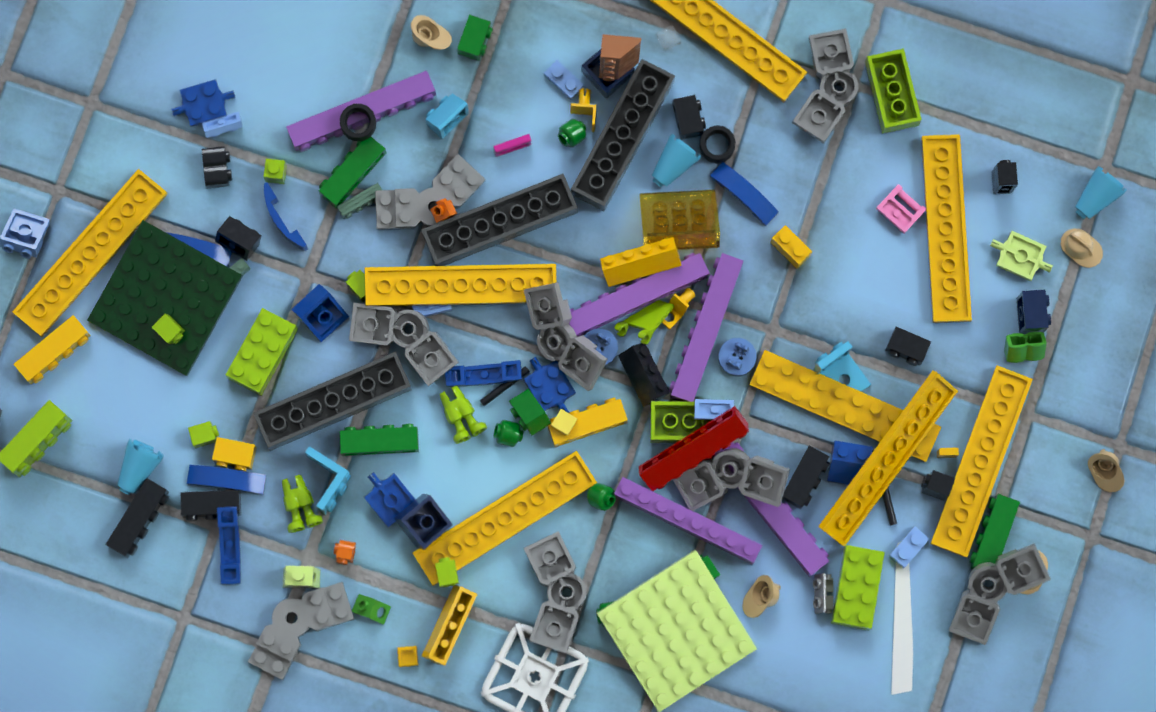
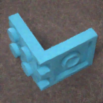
[813,341,871,392]
[305,446,351,515]

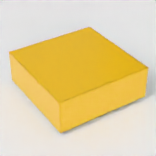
[937,448,959,458]
[397,646,418,667]

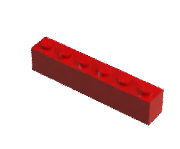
[639,406,749,491]

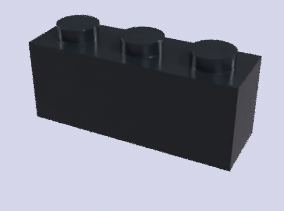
[618,343,670,407]
[782,446,830,509]
[181,490,241,521]

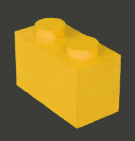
[770,225,812,269]
[212,437,257,471]

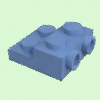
[0,209,50,259]

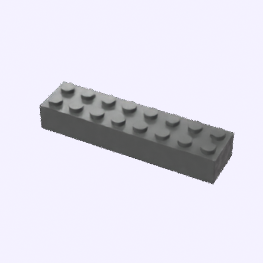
[571,59,675,211]
[421,174,578,266]
[253,352,412,451]

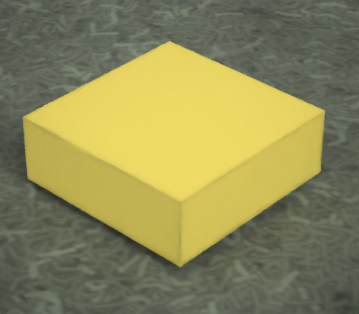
[551,409,578,436]

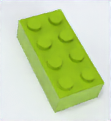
[865,48,922,134]
[225,308,298,396]
[0,400,73,477]
[650,401,712,443]
[831,545,885,630]

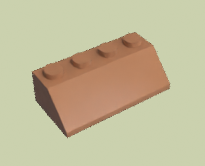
[599,34,641,81]

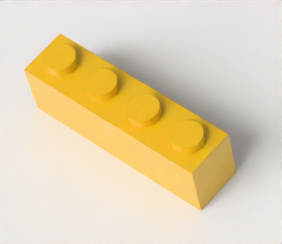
[600,237,682,287]
[13,315,91,384]
[548,397,628,447]
[422,585,477,666]

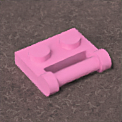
[876,184,927,234]

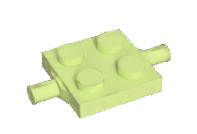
[990,231,1053,281]

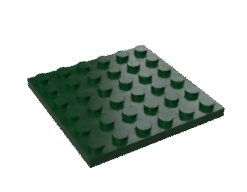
[87,220,243,376]

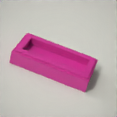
[493,134,531,157]

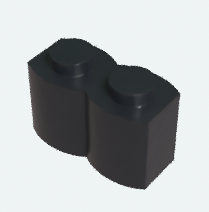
[202,146,232,189]

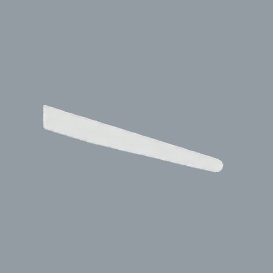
[891,542,913,695]

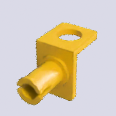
[570,88,596,132]
[662,288,696,329]

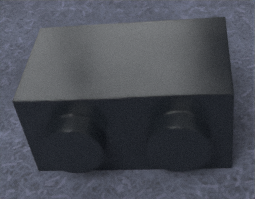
[672,95,706,140]
[991,160,1018,194]
[215,216,262,261]
[885,326,931,366]
[921,470,955,501]

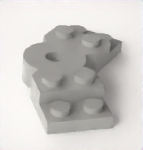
[792,29,858,144]
[375,154,486,229]
[524,282,608,391]
[349,303,459,386]
[673,448,790,511]
[524,531,586,654]
[949,543,1051,645]
[248,582,354,680]

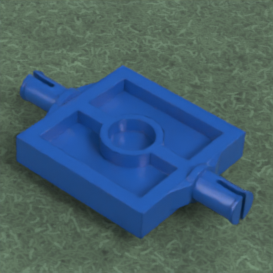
[172,79,236,127]
[523,357,576,413]
[364,472,415,527]

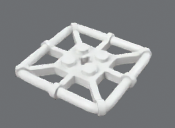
[480,623,589,712]

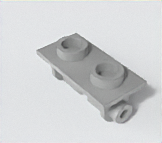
[813,573,834,614]

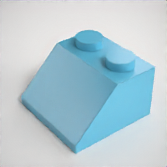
[425,93,469,139]

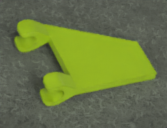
[614,300,674,344]

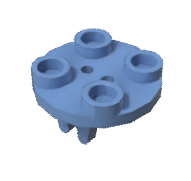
[584,328,618,366]
[718,338,757,376]

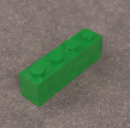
[319,137,386,209]
[340,424,419,456]
[969,494,1020,569]

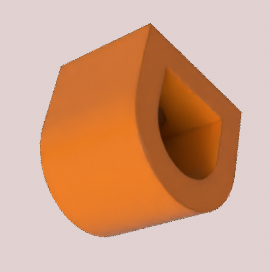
[430,198,457,223]
[334,540,356,565]

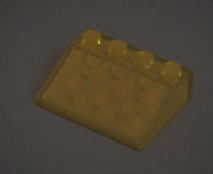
[640,190,720,250]

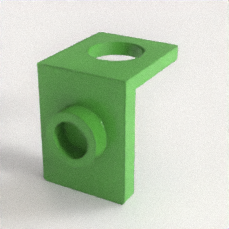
[352,594,391,624]

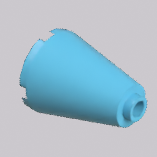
[652,134,702,187]
[1075,166,1127,219]
[118,439,164,495]

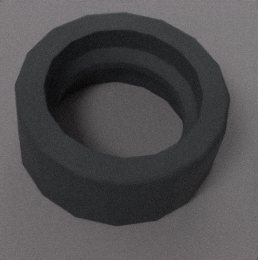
[340,104,376,142]
[699,125,736,163]

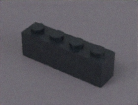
[105,478,169,558]

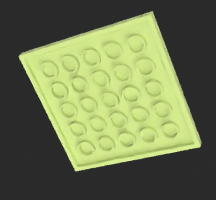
[597,550,757,712]

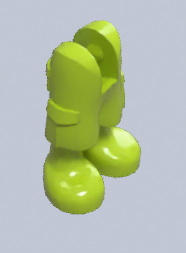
[439,385,487,444]
[282,474,323,533]

